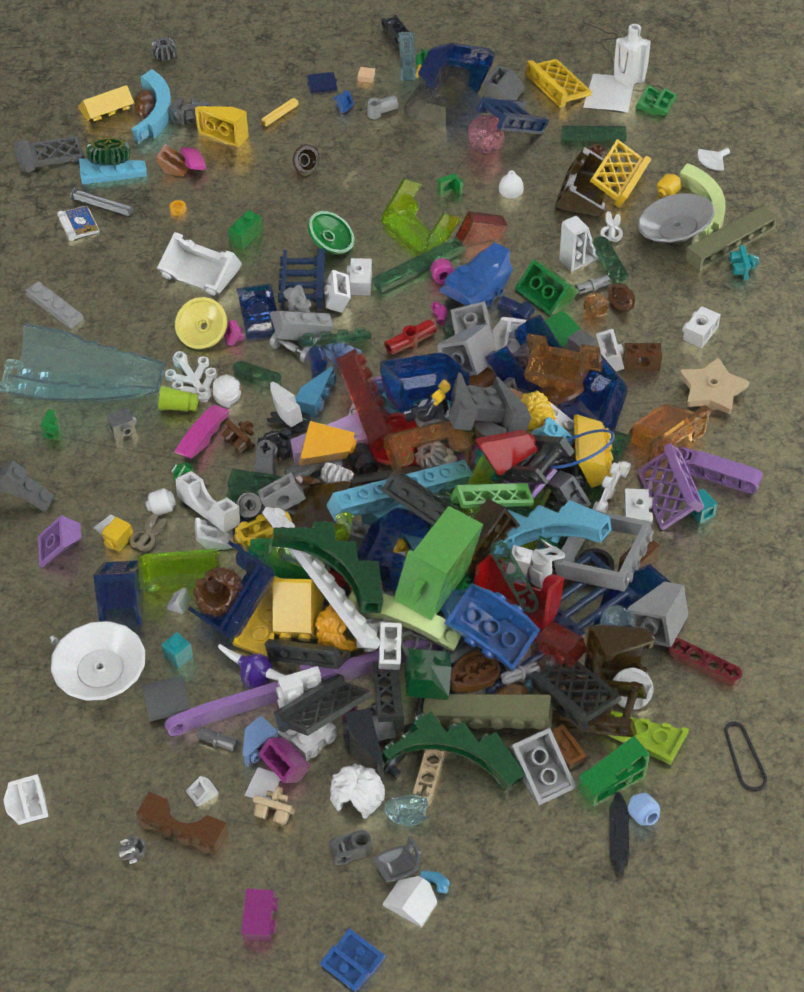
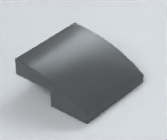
[142,676,190,722]

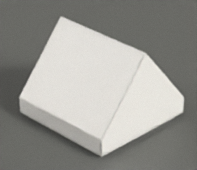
[167,588,191,614]

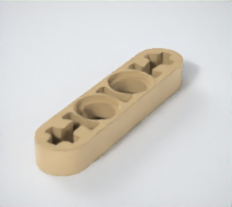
[413,750,446,808]

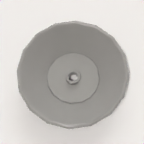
[638,193,715,243]

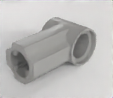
[367,95,398,119]

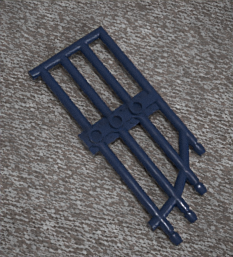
[479,551,639,695]

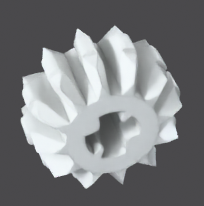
[320,462,354,483]

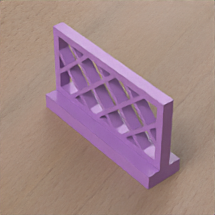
[637,443,704,530]

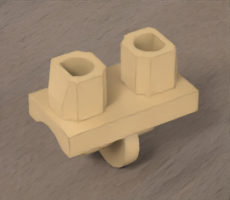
[253,786,295,825]

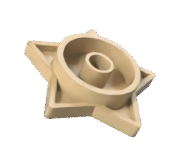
[680,358,749,414]

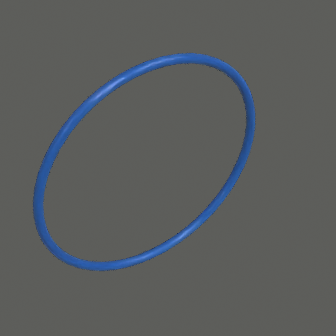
[542,429,615,469]

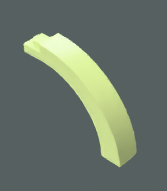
[679,163,726,241]
[348,591,461,651]

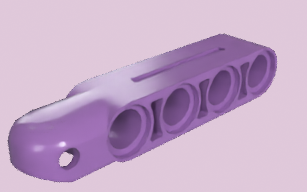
[677,447,763,493]

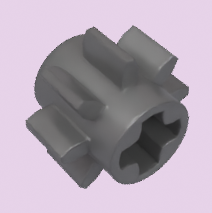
[119,834,146,864]

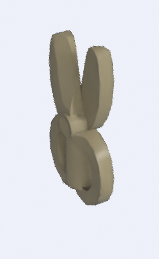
[130,513,167,551]

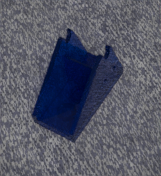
[93,560,144,626]

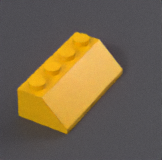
[574,414,613,488]

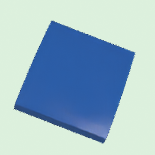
[320,928,386,992]

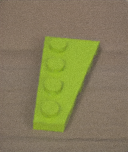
[601,711,689,765]

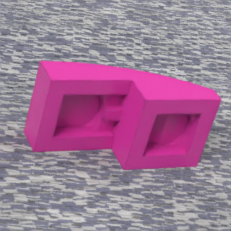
[180,147,206,170]

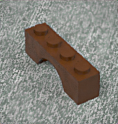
[136,792,228,855]

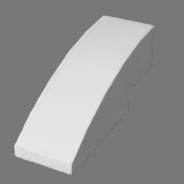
[270,382,303,427]

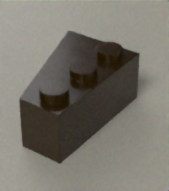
[471,498,520,565]

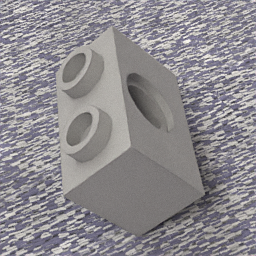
[258,472,306,511]

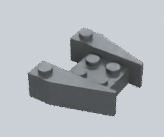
[449,373,531,432]

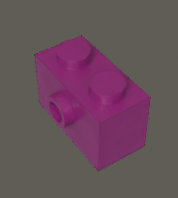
[258,737,311,783]
[241,888,279,941]

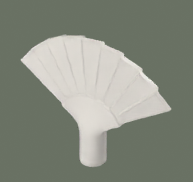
[698,148,730,171]

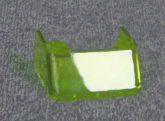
[381,178,461,255]

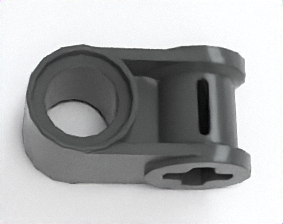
[254,440,278,477]
[328,830,373,866]

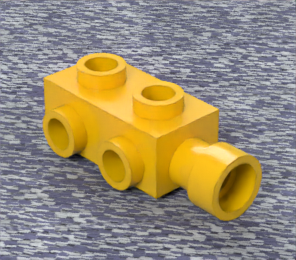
[234,511,292,551]

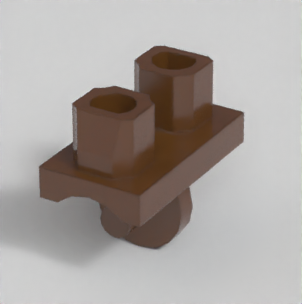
[221,419,255,453]

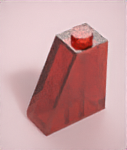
[455,211,508,248]

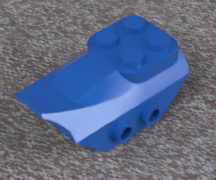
[439,242,513,306]
[441,583,540,671]

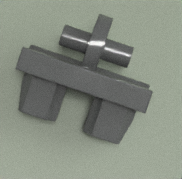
[181,97,210,124]

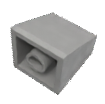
[437,324,499,378]
[627,582,689,647]

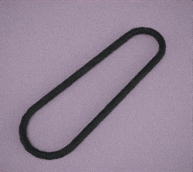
[725,721,767,790]

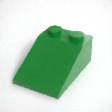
[247,538,310,582]

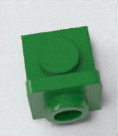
[41,409,62,440]

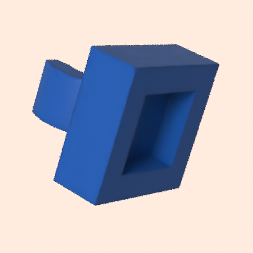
[333,90,354,113]

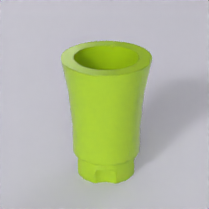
[158,385,199,412]

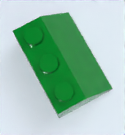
[514,259,579,316]

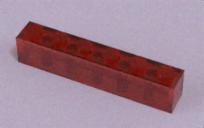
[336,349,397,451]

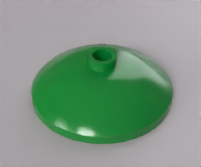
[308,211,355,255]

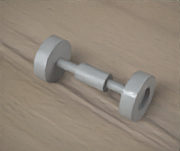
[270,332,315,364]

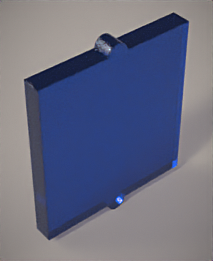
[307,72,337,93]

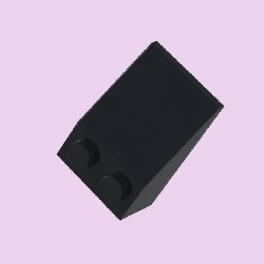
[342,708,384,785]

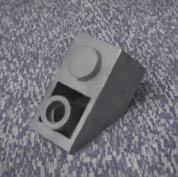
[367,703,396,740]

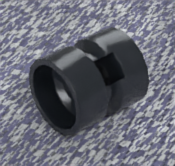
[347,443,379,475]

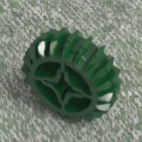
[86,137,131,166]

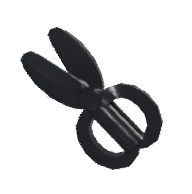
[267,412,311,433]

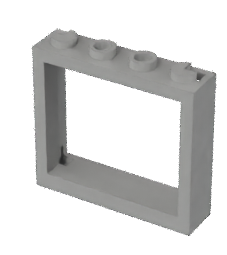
[554,511,654,592]

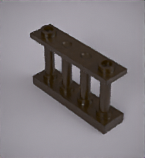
[552,675,647,738]

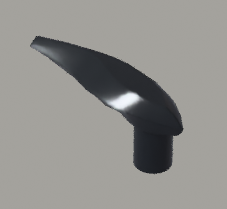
[383,753,405,779]

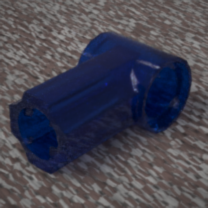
[497,296,535,321]
[308,346,328,379]

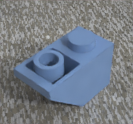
[243,716,279,768]

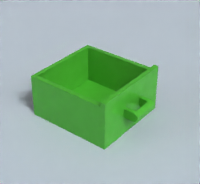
[394,506,483,621]

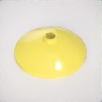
[175,297,227,350]

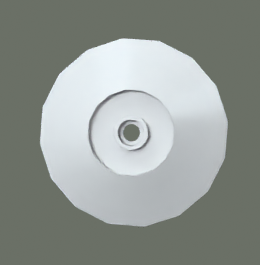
[51,621,145,701]

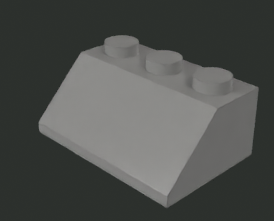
[451,301,496,346]
[270,311,333,341]

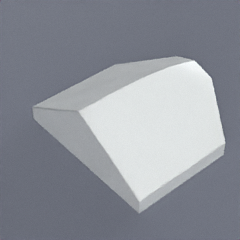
[493,317,526,354]
[195,518,234,552]
[3,774,49,825]
[383,876,437,927]

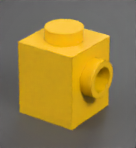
[102,517,133,552]

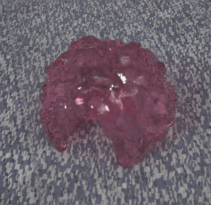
[468,115,505,154]

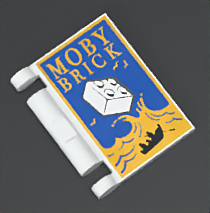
[57,206,100,241]

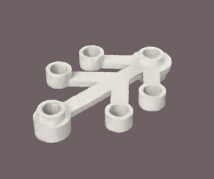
[165,351,217,403]
[593,461,631,513]

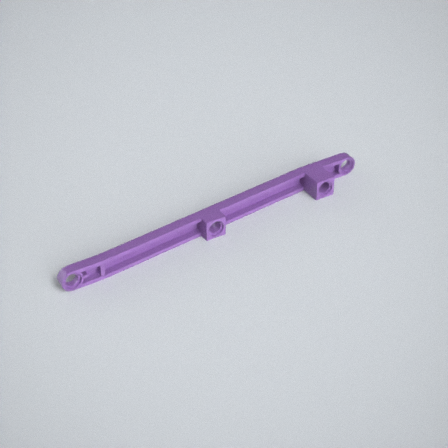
[165,632,461,736]

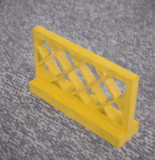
[525,59,592,108]
[590,139,651,208]

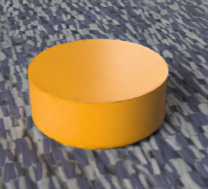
[169,200,186,216]

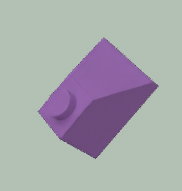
[38,515,82,568]

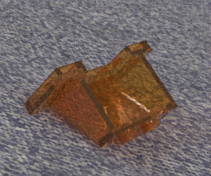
[524,333,603,392]
[628,403,710,470]

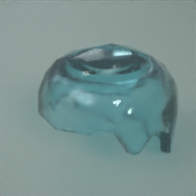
[600,605,633,626]

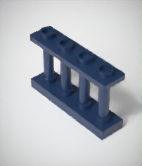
[477,97,549,134]
[278,249,325,310]

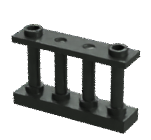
[496,435,575,484]

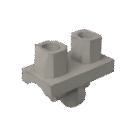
[283,285,311,313]

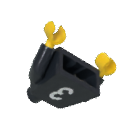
[404,379,450,426]

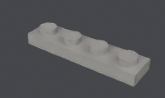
[25,281,84,329]

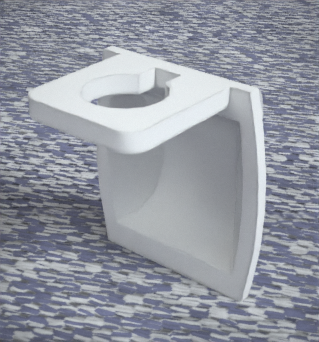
[528,546,565,589]

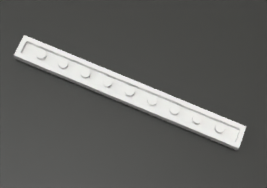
[263,507,381,649]

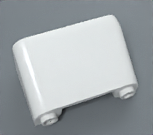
[157,232,242,296]

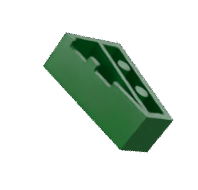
[578,735,650,807]

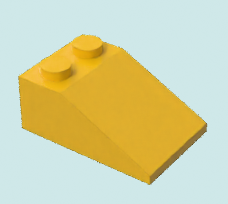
[195,106,249,148]

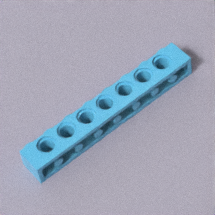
[326,459,473,522]

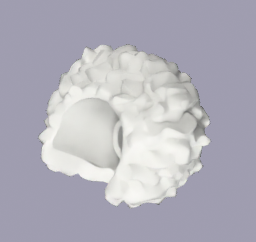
[330,764,385,818]

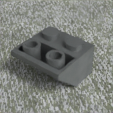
[483,65,525,100]

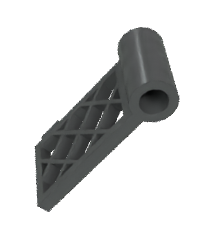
[13,136,85,172]

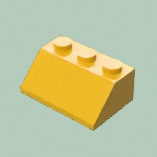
[78,85,134,122]

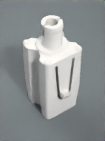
[614,24,651,89]

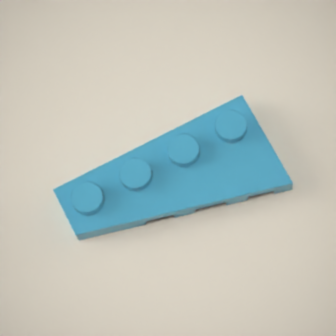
[79,159,147,185]

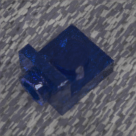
[583,369,611,396]

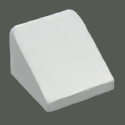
[186,776,219,807]

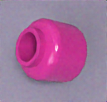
[431,258,454,284]

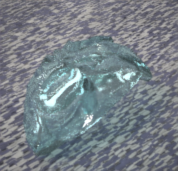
[385,794,428,827]

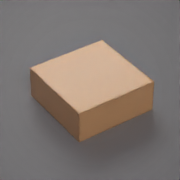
[357,67,376,83]

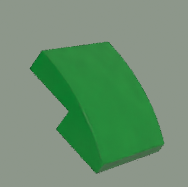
[635,85,677,116]
[534,311,582,352]

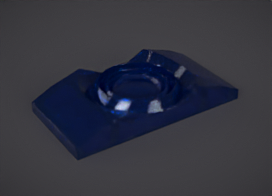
[237,283,277,340]

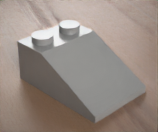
[507,728,577,805]

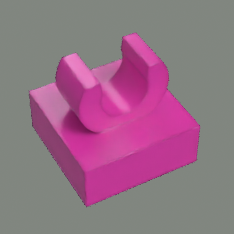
[224,320,245,346]

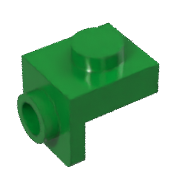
[437,173,464,196]

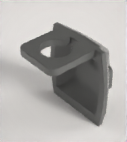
[372,836,421,883]

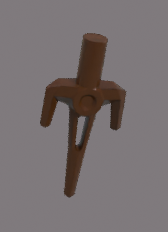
[295,475,322,485]

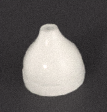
[499,170,524,199]

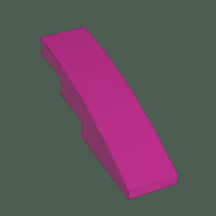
[175,404,229,459]

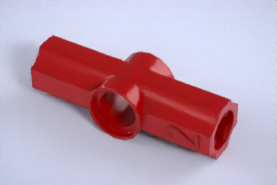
[384,319,437,355]

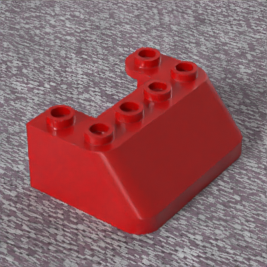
[474,555,565,642]

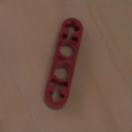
[667,638,743,686]

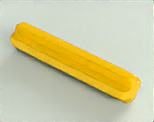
[261,98,299,127]

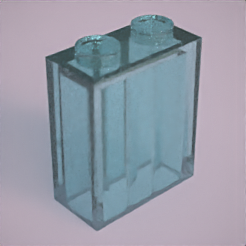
[399,32,416,81]

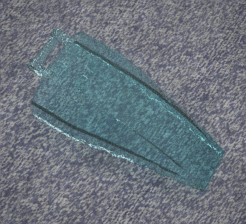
[0,323,165,403]

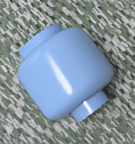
[628,793,660,826]

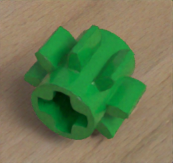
[171,462,195,482]

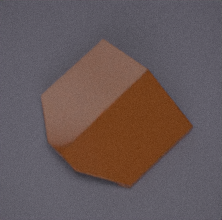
[155,144,188,177]

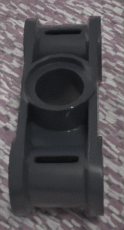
[381,15,413,48]

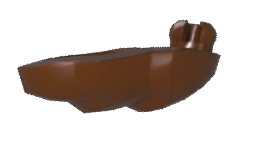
[134,89,156,119]
[608,284,636,312]

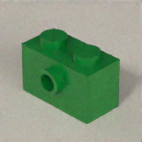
[228,210,263,250]

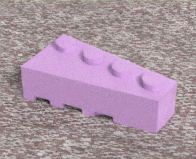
[290,411,368,465]

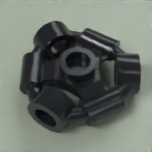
[257,428,293,461]

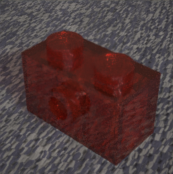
[536,621,586,667]

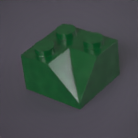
[404,648,451,700]

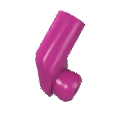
[431,301,448,325]

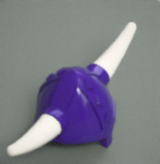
[218,644,286,689]

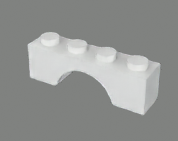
[176,471,240,533]

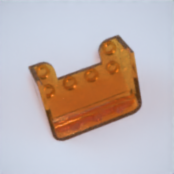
[383,418,472,474]

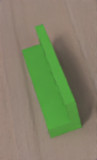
[450,483,534,508]

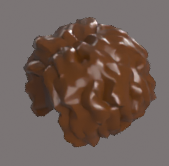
[193,567,246,617]

